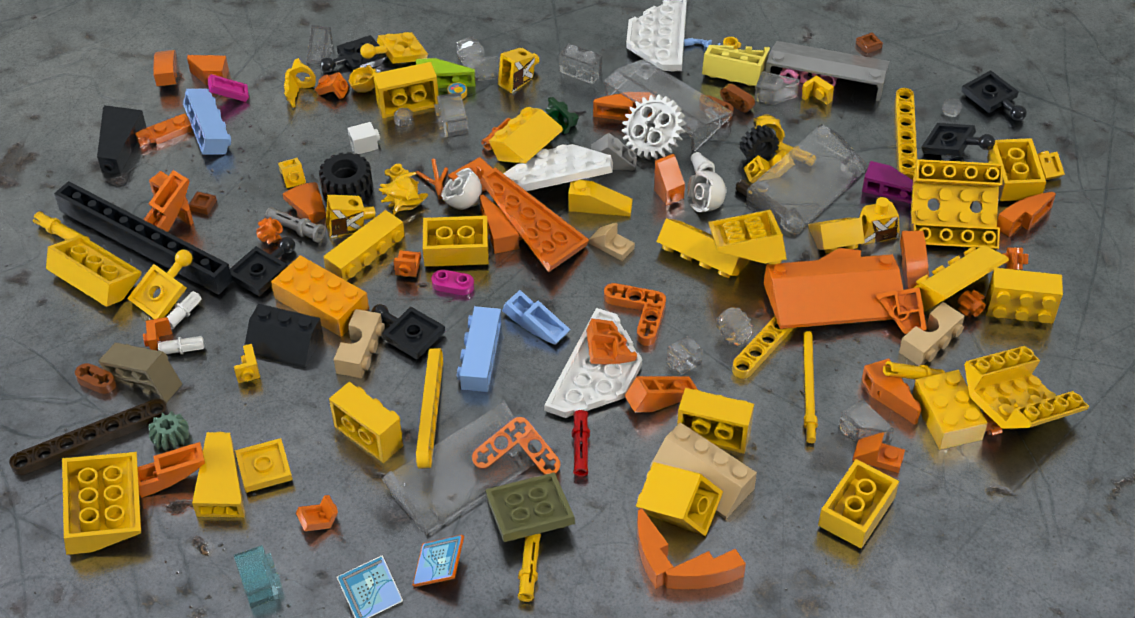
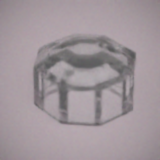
[942,98,963,117]
[394,108,413,127]

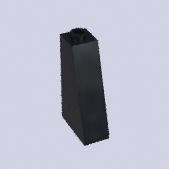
[97,105,146,174]

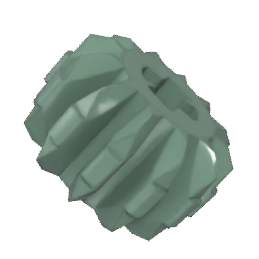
[149,411,189,451]

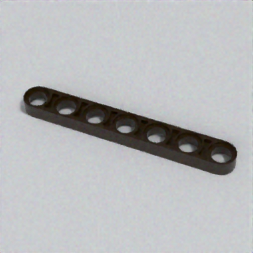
[9,399,169,476]

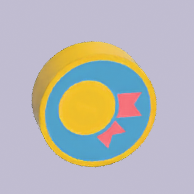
[447,82,467,101]

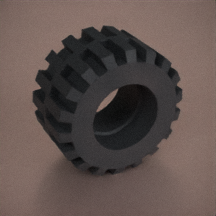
[319,152,373,202]

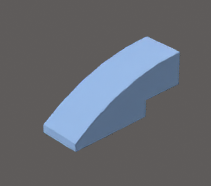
[502,290,571,345]

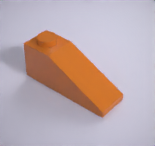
[479,195,522,254]
[625,376,698,412]

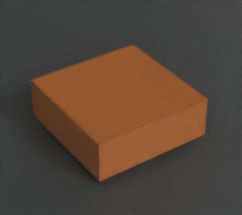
[856,32,883,54]
[189,191,217,215]

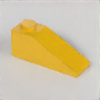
[568,180,633,217]

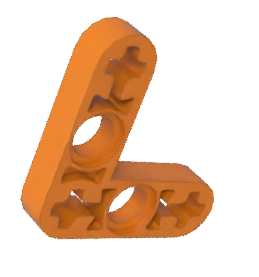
[604,283,666,346]
[472,417,560,475]

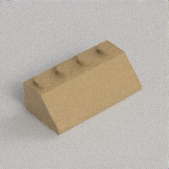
[650,422,757,519]

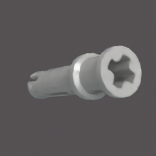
[265,207,326,242]

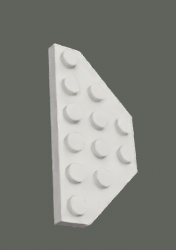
[626,0,687,72]
[492,144,613,199]
[544,308,642,418]

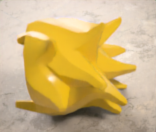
[379,172,428,216]

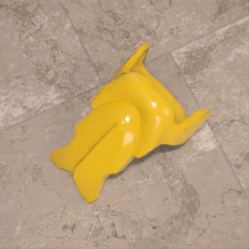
[284,58,316,108]
[754,114,785,142]

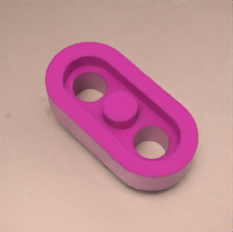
[431,270,474,295]

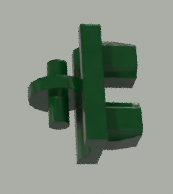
[544,97,579,134]

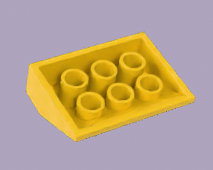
[708,210,787,265]
[62,452,141,555]

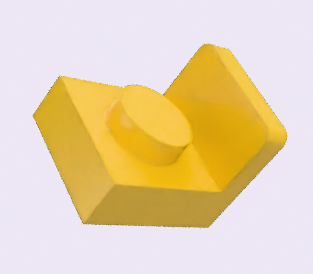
[802,75,834,105]
[1037,151,1065,180]
[278,158,306,188]
[234,344,260,383]

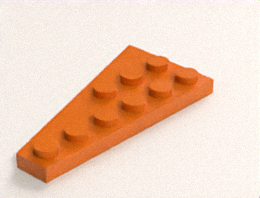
[480,168,589,272]

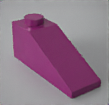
[862,161,913,204]

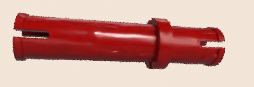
[572,410,590,477]

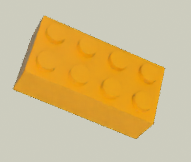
[271,255,369,337]

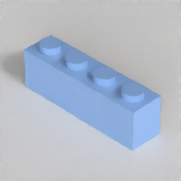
[183,88,231,155]
[457,306,501,392]

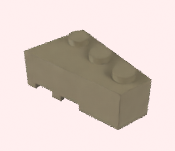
[98,343,182,403]

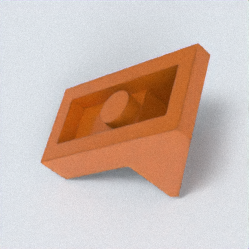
[852,433,905,473]

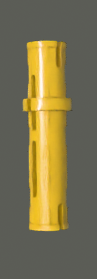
[33,211,90,240]
[883,361,945,380]
[517,534,541,602]

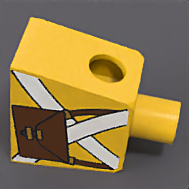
[498,48,539,93]
[325,195,375,238]
[859,197,900,245]

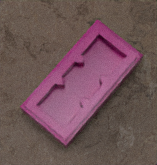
[208,74,249,102]

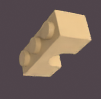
[899,302,965,366]
[334,309,385,378]

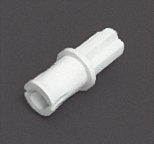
[167,291,202,329]
[158,336,204,354]

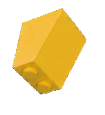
[636,462,723,536]

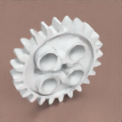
[622,94,686,160]

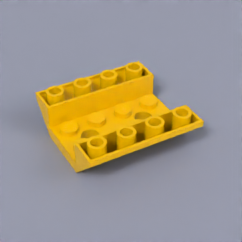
[910,159,1003,249]
[964,346,1090,429]

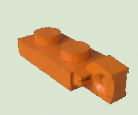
[135,113,193,147]

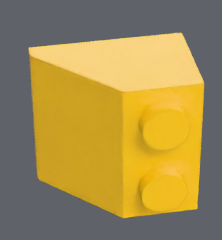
[808,217,865,253]

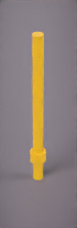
[803,331,818,443]

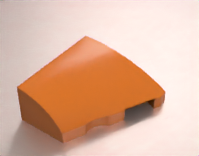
[283,182,326,224]
[876,287,927,334]
[586,318,637,364]

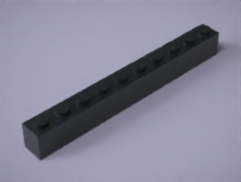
[54,181,233,295]

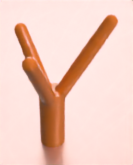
[416,159,448,199]

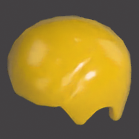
[348,65,377,93]

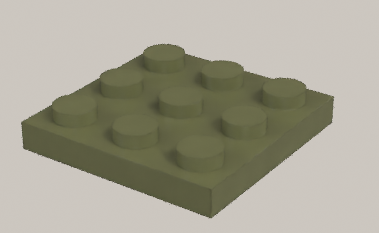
[485,472,575,542]

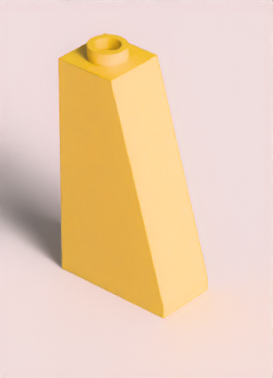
[192,432,245,518]

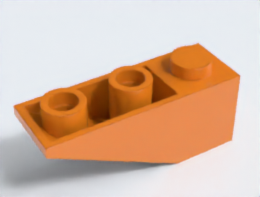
[862,359,921,425]

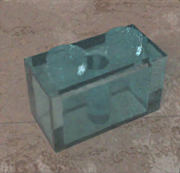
[234,545,282,608]

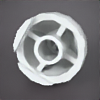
[441,168,482,210]
[687,171,727,212]

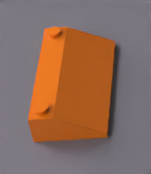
[763,254,904,329]

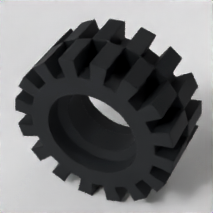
[739,125,779,162]

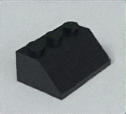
[243,303,323,368]

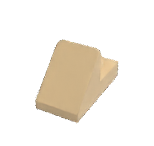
[588,222,635,261]

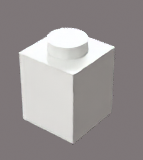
[348,122,380,154]

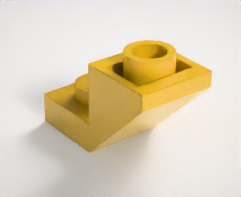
[744,149,795,183]

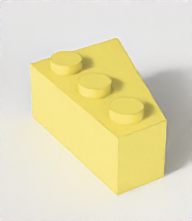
[702,45,770,86]

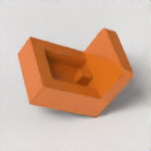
[315,72,350,99]
[394,250,421,277]
[143,317,172,351]
[296,495,338,531]

